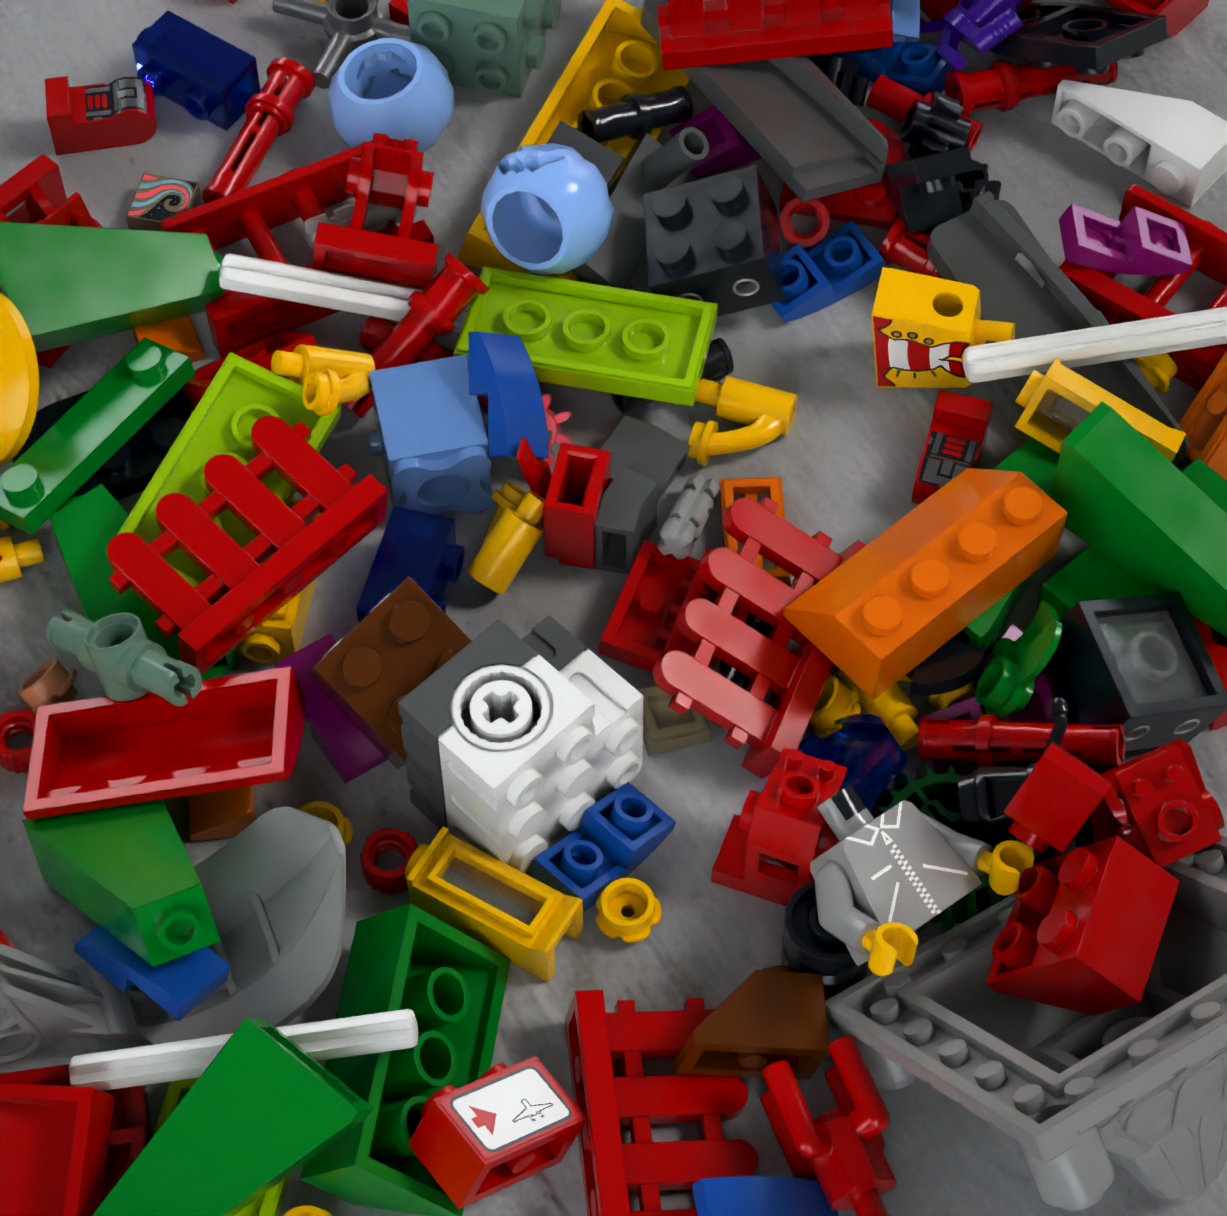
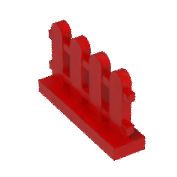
[657,0,893,70]
[107,416,388,676]
[653,497,866,779]
[565,990,758,1216]

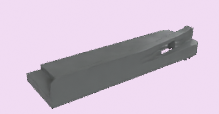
[640,0,889,202]
[927,191,1190,468]

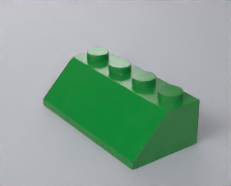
[300,903,511,1216]

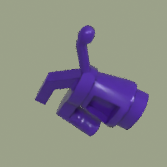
[920,0,1024,72]

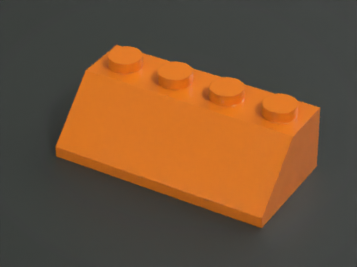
[783,468,1068,700]

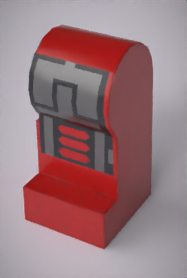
[45,76,157,155]
[911,389,993,504]

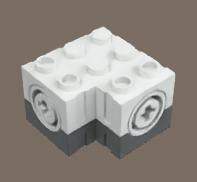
[398,615,643,873]

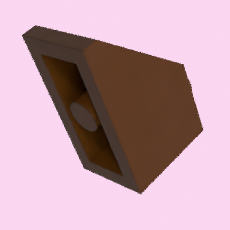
[674,965,830,1080]

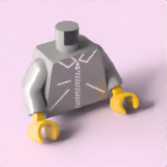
[810,785,1034,976]

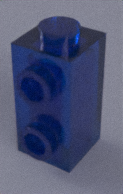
[132,10,261,131]
[356,506,465,624]

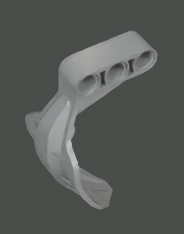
[0,805,346,1064]

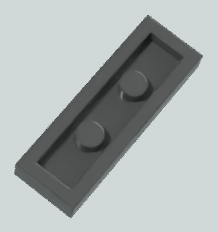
[572,127,709,289]

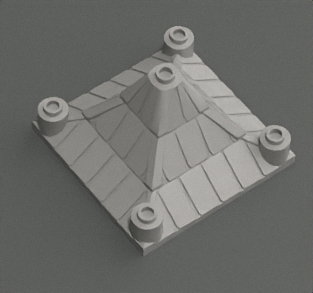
[825,834,1227,1211]

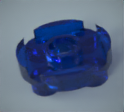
[797,713,908,813]

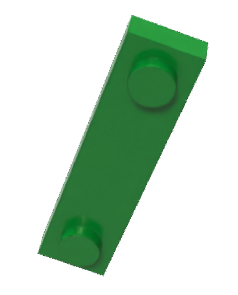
[0,337,195,535]

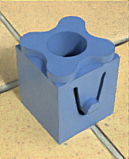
[368,354,494,525]

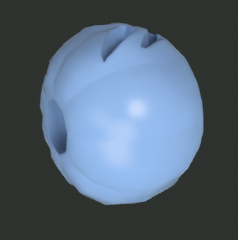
[328,38,455,153]
[481,143,614,275]

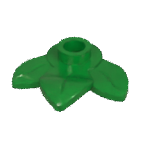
[975,600,1062,720]

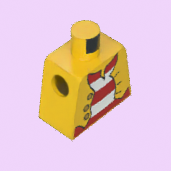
[871,267,1015,388]

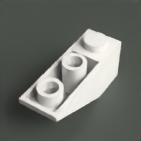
[1051,79,1227,208]

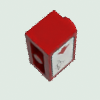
[407,1056,588,1209]

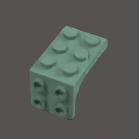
[407,0,561,98]

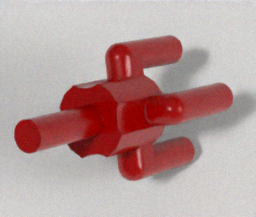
[760,1036,896,1216]

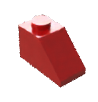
[1003,741,1112,855]

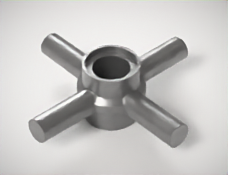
[273,0,411,89]

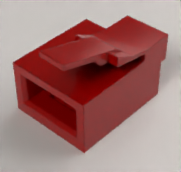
[516,438,611,570]

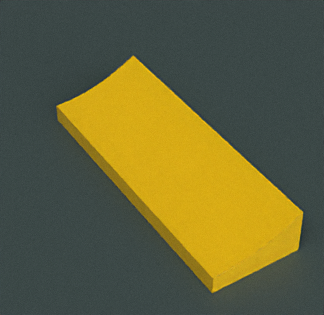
[457,0,691,281]

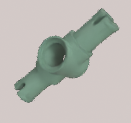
[46,609,202,707]

